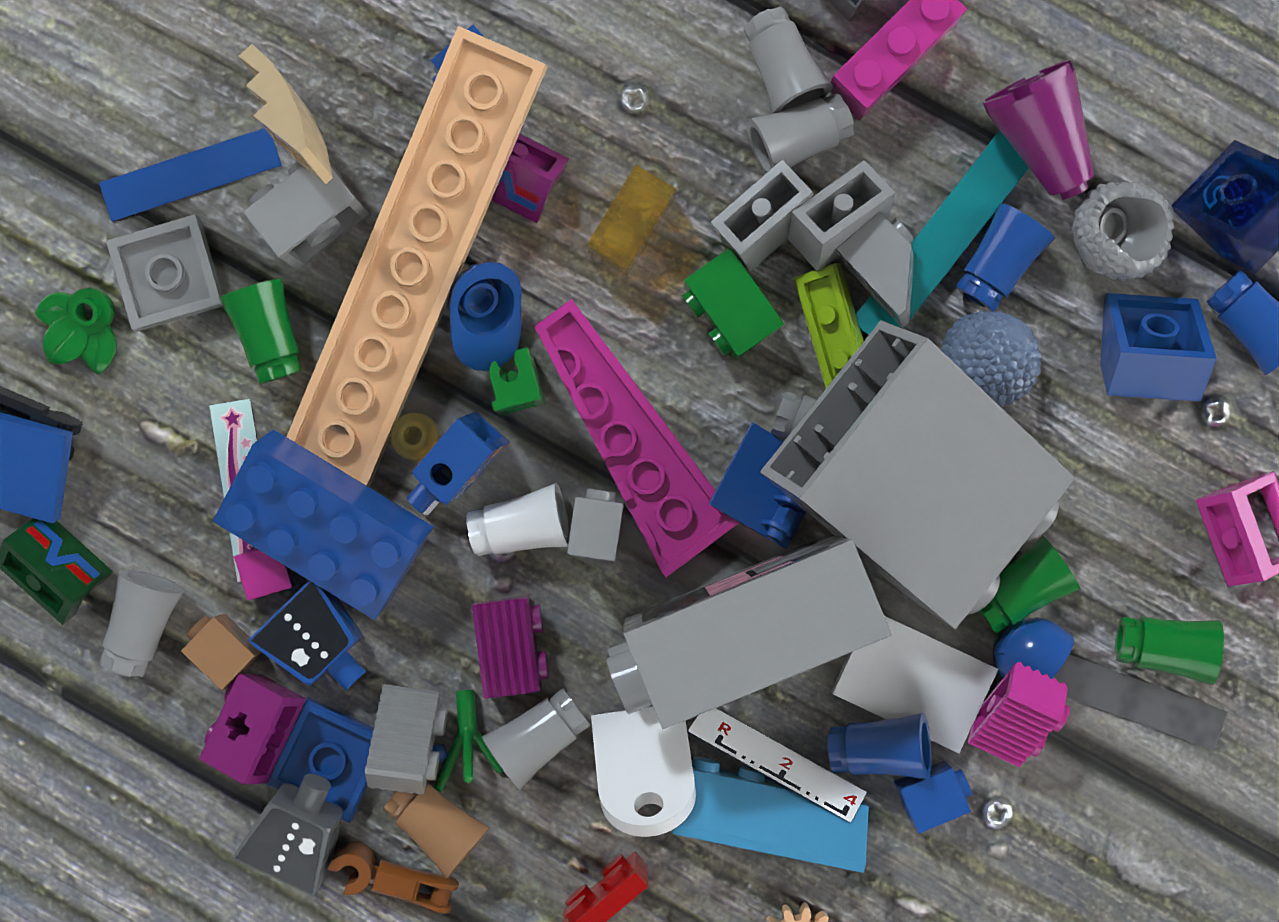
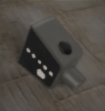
[232,774,343,897]

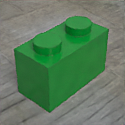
[681,248,784,360]

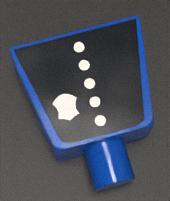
[248,581,366,691]

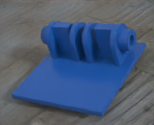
[708,422,806,549]

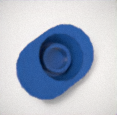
[448,262,522,371]

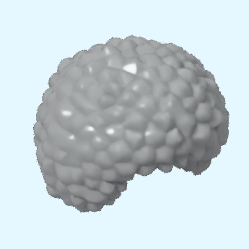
[1072,182,1174,281]

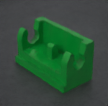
[489,347,546,415]

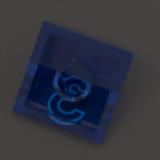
[1171,140,1279,274]

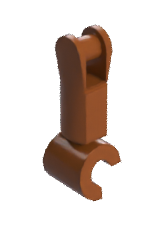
[327,841,459,914]

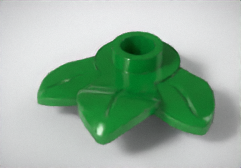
[35,287,117,374]

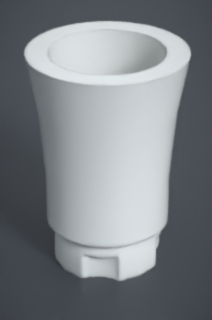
[466,483,570,556]

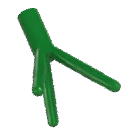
[435,690,504,792]

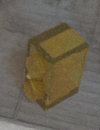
[587,164,676,277]

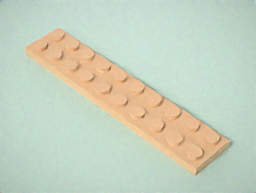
[286,26,548,487]

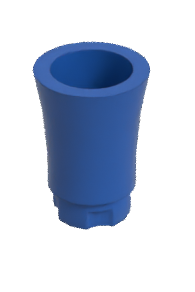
[955,203,1055,312]
[1206,270,1279,375]
[827,712,932,779]

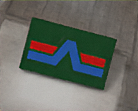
[0,518,113,625]

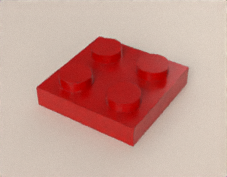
[562,851,648,922]

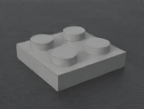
[106,214,223,332]

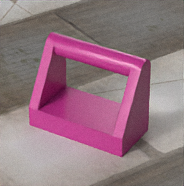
[1196,471,1279,587]

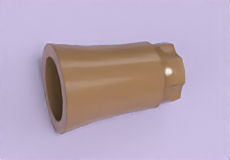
[383,784,490,879]

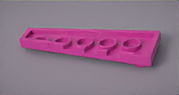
[534,299,740,577]

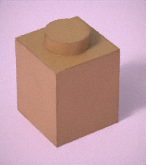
[181,613,263,690]

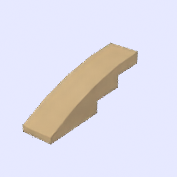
[239,44,333,184]

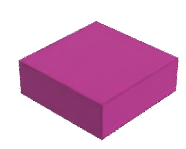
[234,549,295,601]

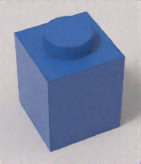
[894,760,972,834]

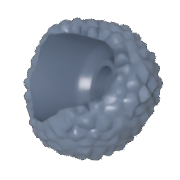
[942,311,1041,407]

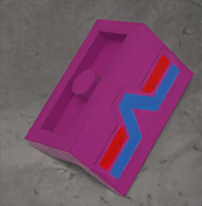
[492,134,569,223]

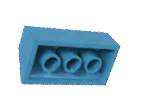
[672,756,869,873]

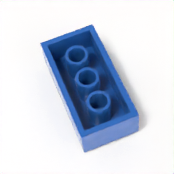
[212,429,434,620]

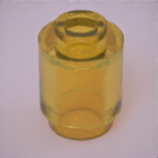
[391,413,444,462]

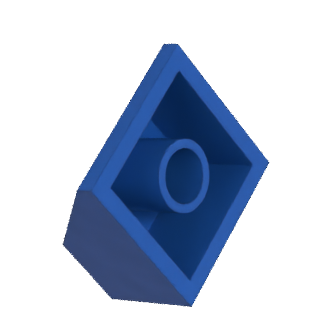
[1100,293,1217,401]

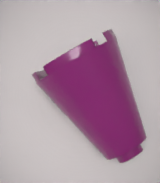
[982,60,1094,200]

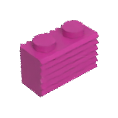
[968,662,1070,767]

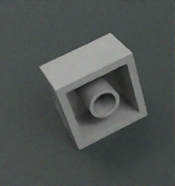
[243,161,370,270]

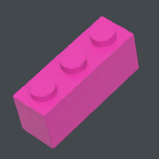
[830,0,967,121]

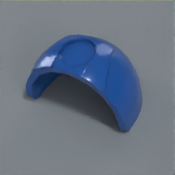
[993,617,1074,679]

